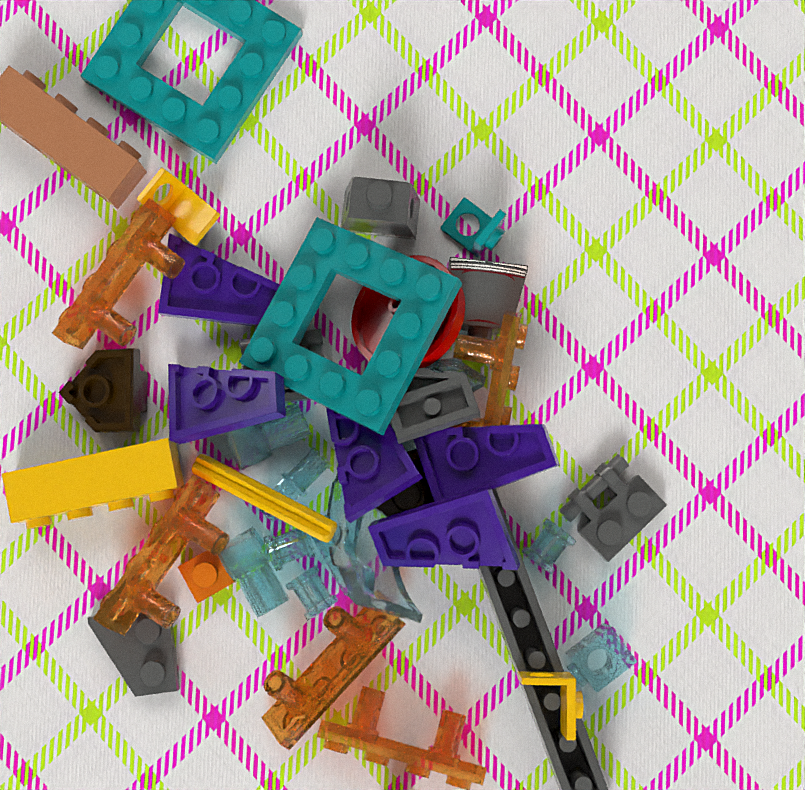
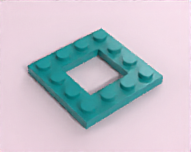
[80,0,303,164]
[239,217,462,435]

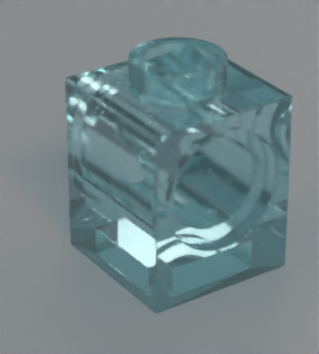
[565,623,637,693]

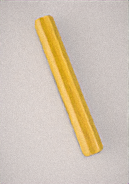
[191,454,338,543]

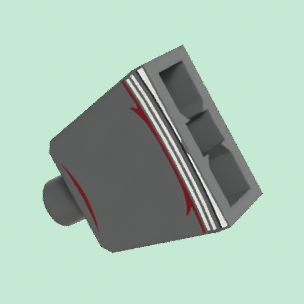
[341,177,420,240]
[448,257,528,356]

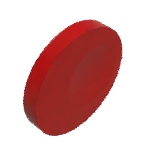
[351,255,465,368]

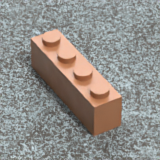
[0,66,147,209]

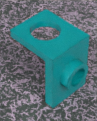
[440,197,507,258]

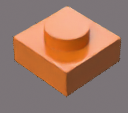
[178,546,236,603]

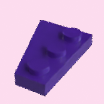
[158,233,280,327]
[168,364,286,445]
[326,373,423,523]
[413,424,560,501]
[367,484,520,570]

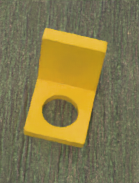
[137,167,220,246]
[517,671,584,741]

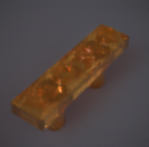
[52,198,185,350]
[452,310,528,427]
[93,475,230,635]
[261,594,406,750]
[317,686,487,790]

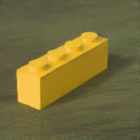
[2,438,185,529]

